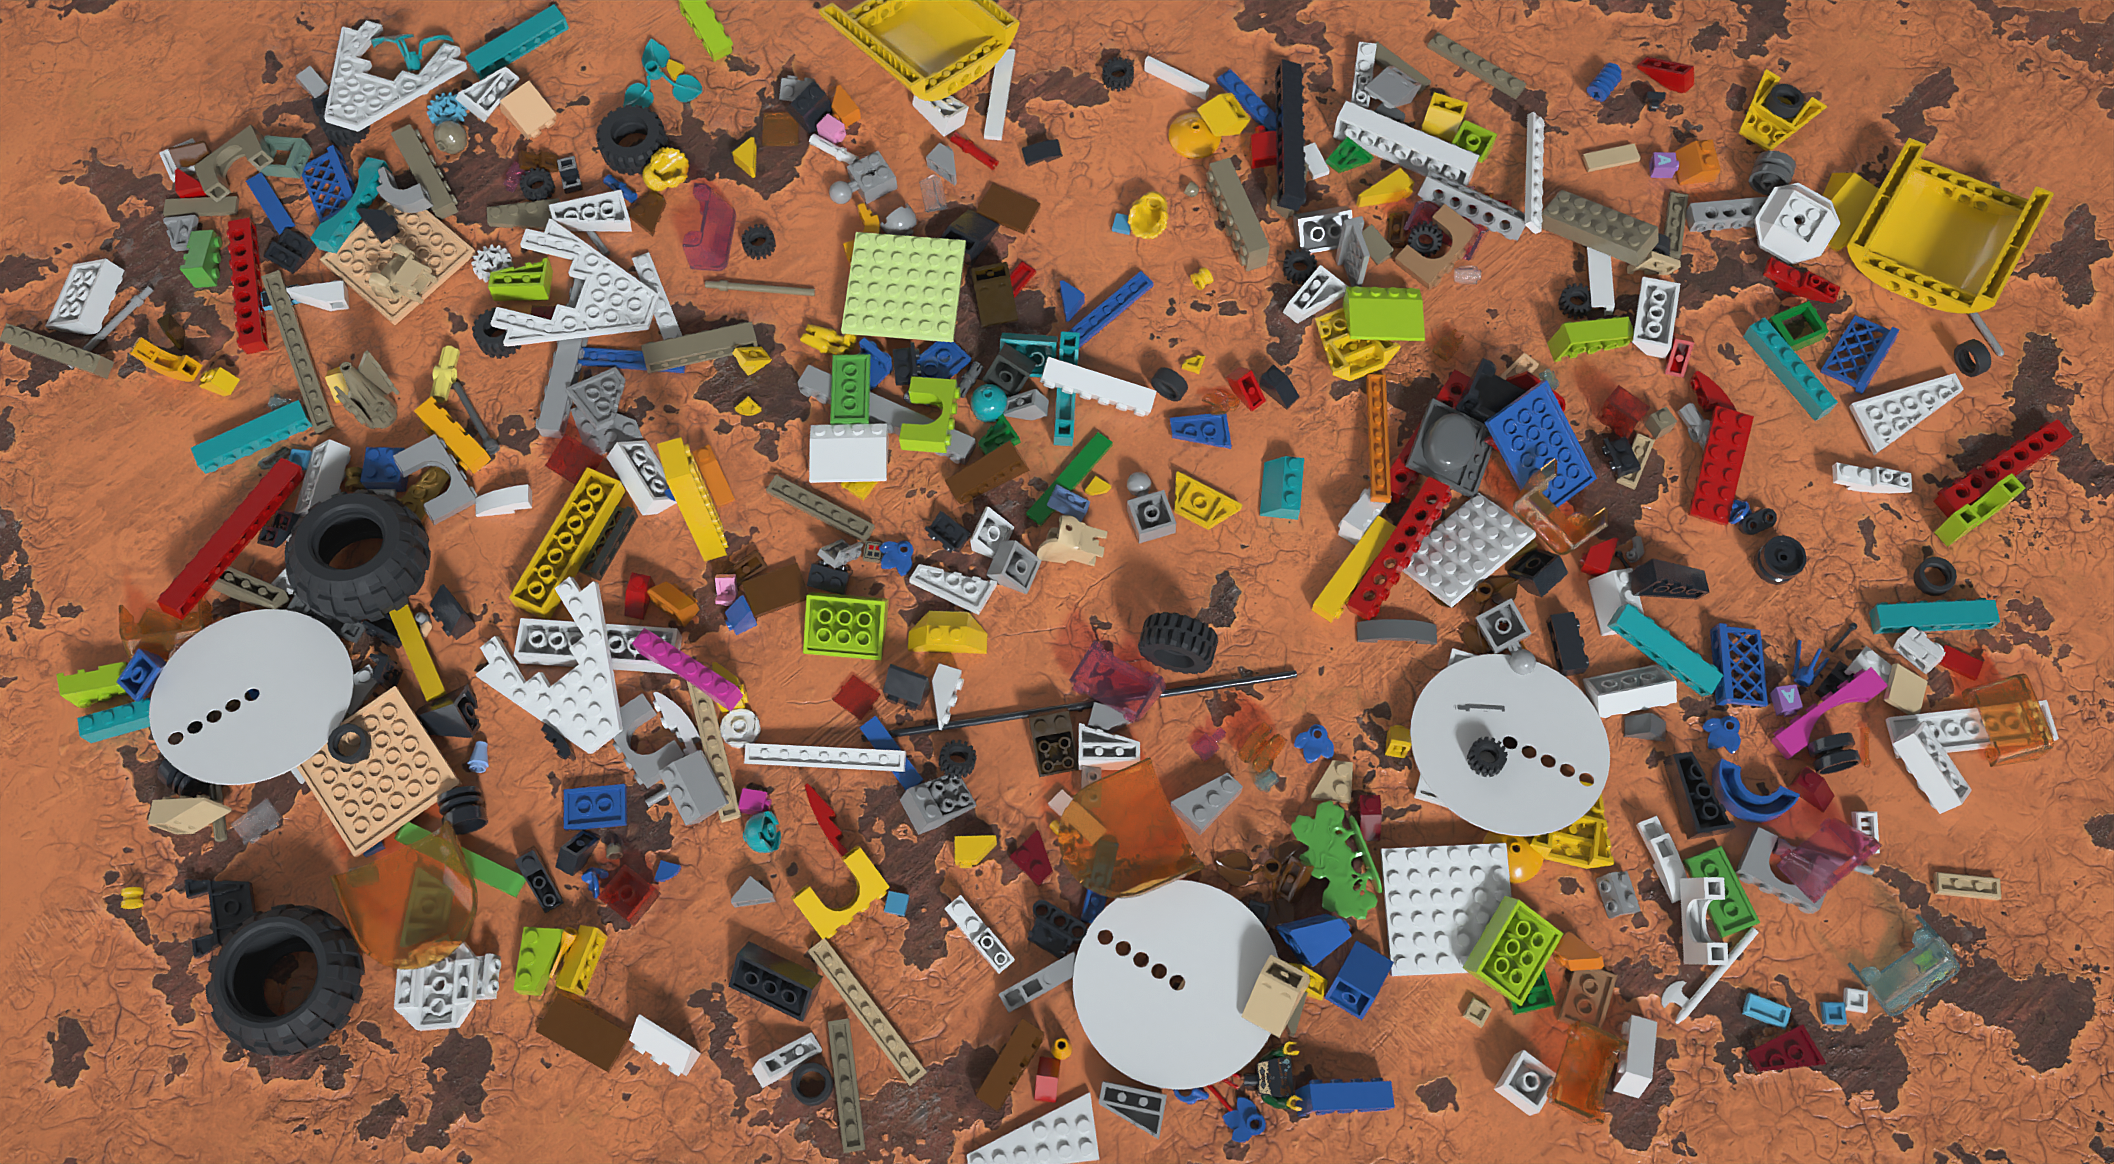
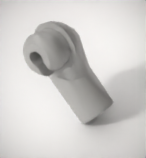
[1626,536,1645,563]

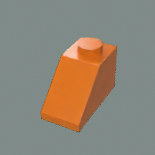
[832,84,861,128]
[1553,931,1604,971]

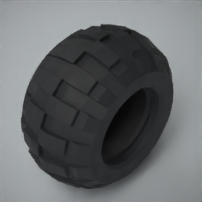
[284,490,431,624]
[206,904,365,1057]

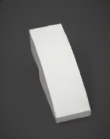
[476,484,532,517]

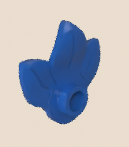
[879,541,914,576]
[1702,716,1741,754]
[1294,724,1334,764]
[1223,1097,1266,1143]

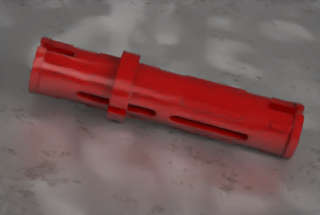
[950,132,999,171]

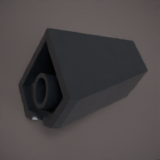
[415,684,480,738]

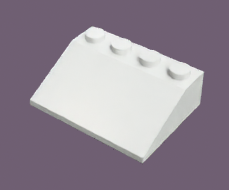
[45,259,125,335]
[809,423,889,483]

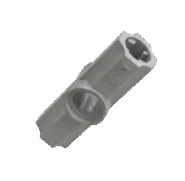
[1678,403,1711,450]

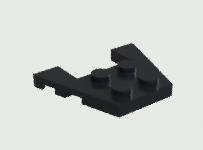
[184,879,256,959]

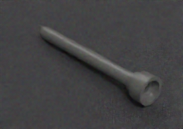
[453,382,500,455]

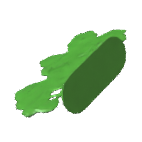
[1291,800,1382,920]

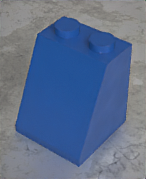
[1275,914,1352,967]
[1325,940,1394,1020]

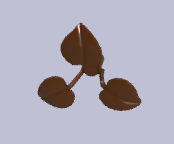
[1430,577,1519,655]
[1216,840,1309,931]

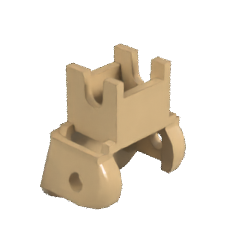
[369,243,438,304]
[1037,515,1108,566]

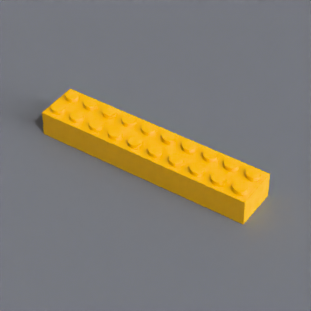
[657,437,729,561]

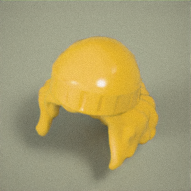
[642,147,689,191]
[1128,191,1169,240]

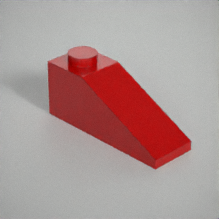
[1637,57,1694,93]

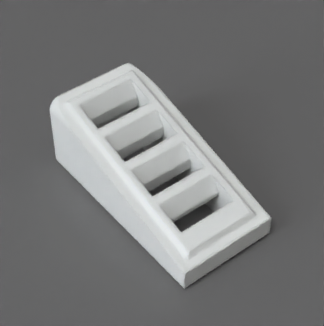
[1851,811,1880,854]

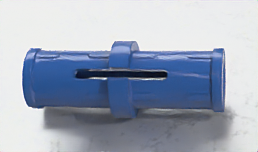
[603,174,638,203]

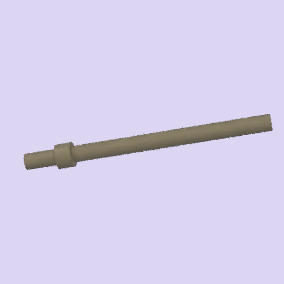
[705,280,815,296]

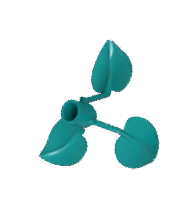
[371,34,454,71]
[623,39,703,109]

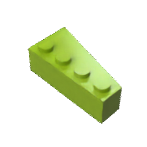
[678,0,733,62]
[1547,316,1634,362]

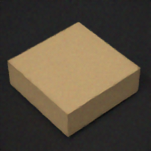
[1462,997,1492,1028]

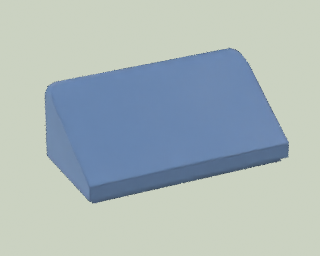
[1047,484,1090,522]

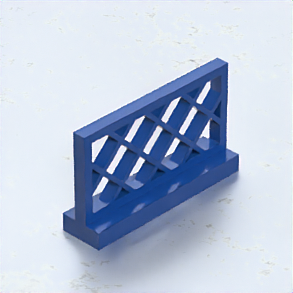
[302,145,356,223]
[1821,315,1900,395]
[1710,623,1768,707]

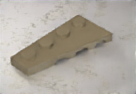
[487,198,560,231]

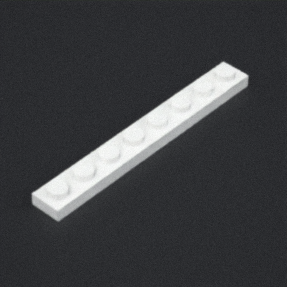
[1525,112,1545,234]
[744,743,906,772]

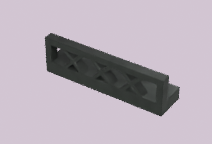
[579,506,638,581]

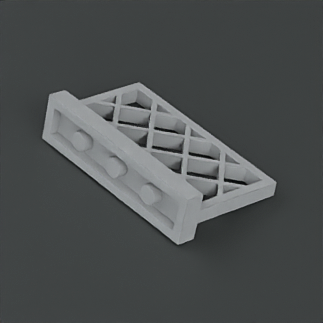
[1335,216,1370,287]

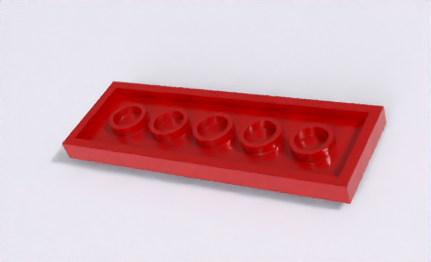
[1688,406,1754,526]

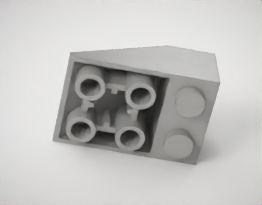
[1364,66,1422,109]
[900,774,977,835]

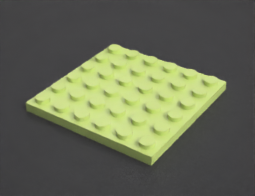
[841,232,966,342]

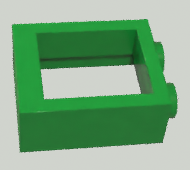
[1768,301,1829,352]

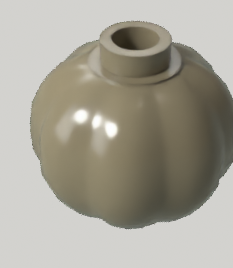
[433,121,467,154]

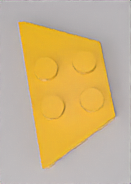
[1174,471,1243,530]

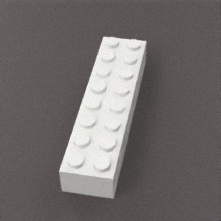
[1333,101,1479,186]
[514,618,682,674]

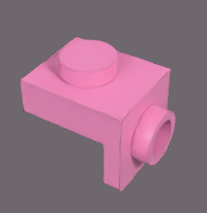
[715,574,738,606]

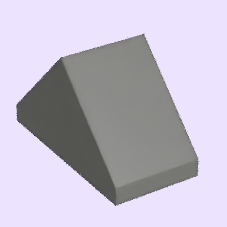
[296,66,329,98]
[731,876,776,908]

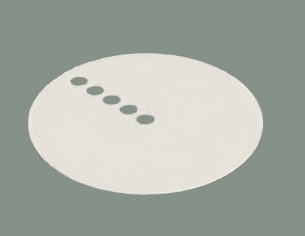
[149,609,354,785]
[1410,654,1610,836]
[1073,880,1279,1089]

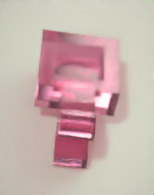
[504,161,531,193]
[1191,727,1226,762]

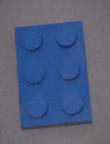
[916,341,971,379]
[564,784,627,831]

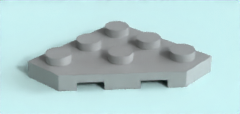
[566,367,626,431]
[570,407,643,459]

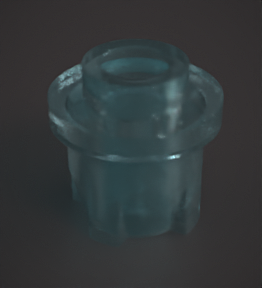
[1539,369,1560,390]
[268,394,292,411]
[1254,768,1279,793]

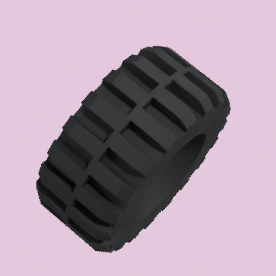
[596,105,669,175]
[1138,612,1218,674]

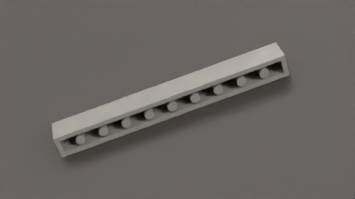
[536,277,589,439]
[797,365,976,465]

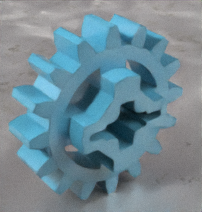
[427,92,467,126]

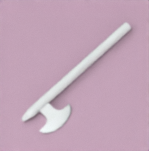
[1661,927,1758,1024]

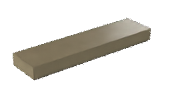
[1374,42,1431,95]
[1664,191,1688,259]
[163,196,239,218]

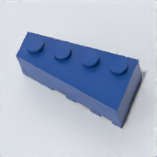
[1295,1078,1395,1116]

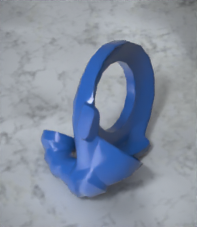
[1729,499,1752,524]
[581,867,609,899]
[1173,1087,1209,1105]

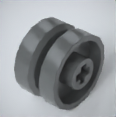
[1749,151,1796,196]

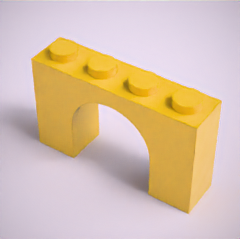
[790,846,889,939]

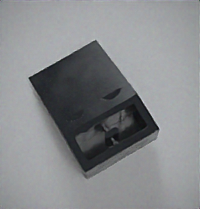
[940,209,1000,267]

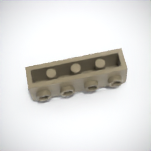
[212,566,291,610]

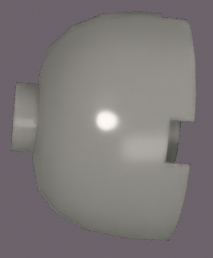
[880,204,917,236]

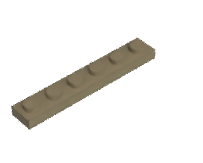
[1427,32,1526,100]
[766,475,875,543]
[828,1018,866,1153]

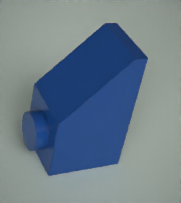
[724,595,757,636]

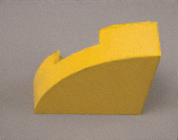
[667,59,685,81]
[1181,355,1206,374]
[735,396,762,416]
[1085,476,1111,496]

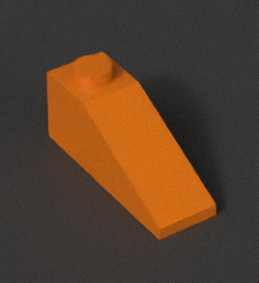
[692,445,735,508]

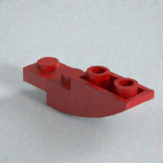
[1763,257,1840,303]
[1690,371,1737,415]

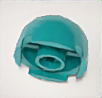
[970,384,1007,423]
[743,811,781,853]

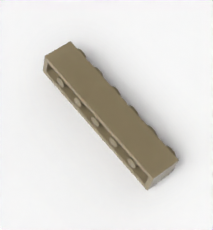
[391,124,458,220]
[641,322,758,373]
[0,323,114,379]

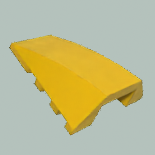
[1739,69,1827,151]
[1822,173,1879,252]
[1315,308,1400,381]
[1530,781,1614,869]

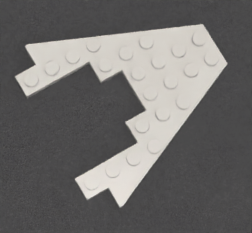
[324,20,467,131]
[491,218,659,346]
[476,577,623,754]

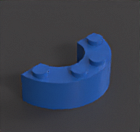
[1712,758,1800,823]

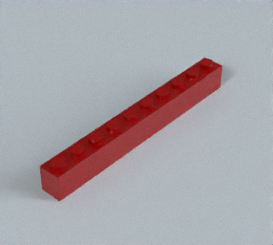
[157,457,305,621]

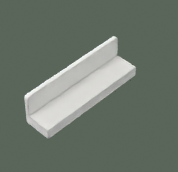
[1587,247,1615,315]

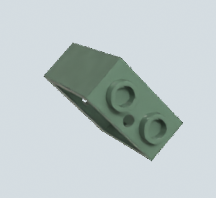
[255,135,312,179]

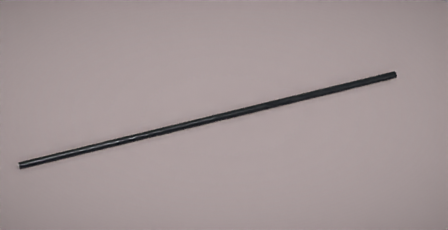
[861,670,1297,742]

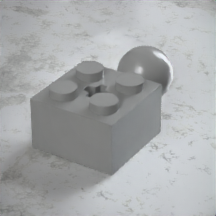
[829,151,898,205]
[1127,472,1176,544]
[1475,598,1536,675]

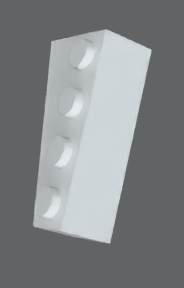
[549,190,632,232]

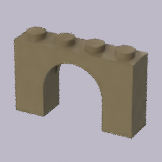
[194,125,274,202]

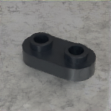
[1738,508,1777,535]

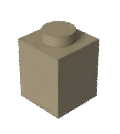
[1645,407,1677,440]

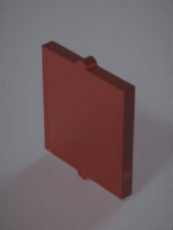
[833,675,881,720]

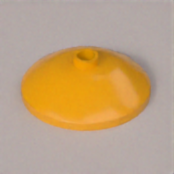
[1168,112,1222,159]
[1482,831,1544,884]

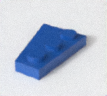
[1170,412,1232,449]

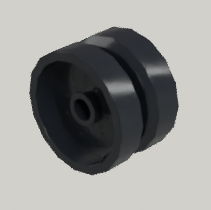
[1753,535,1807,585]
[1807,732,1862,775]

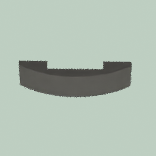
[286,595,365,644]
[1357,619,1437,645]

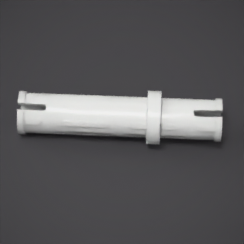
[809,134,859,165]

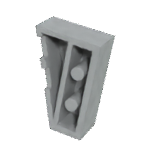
[1170,773,1243,836]

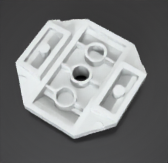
[1754,183,1840,265]
[394,941,479,1031]

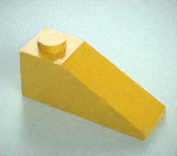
[1356,168,1414,207]

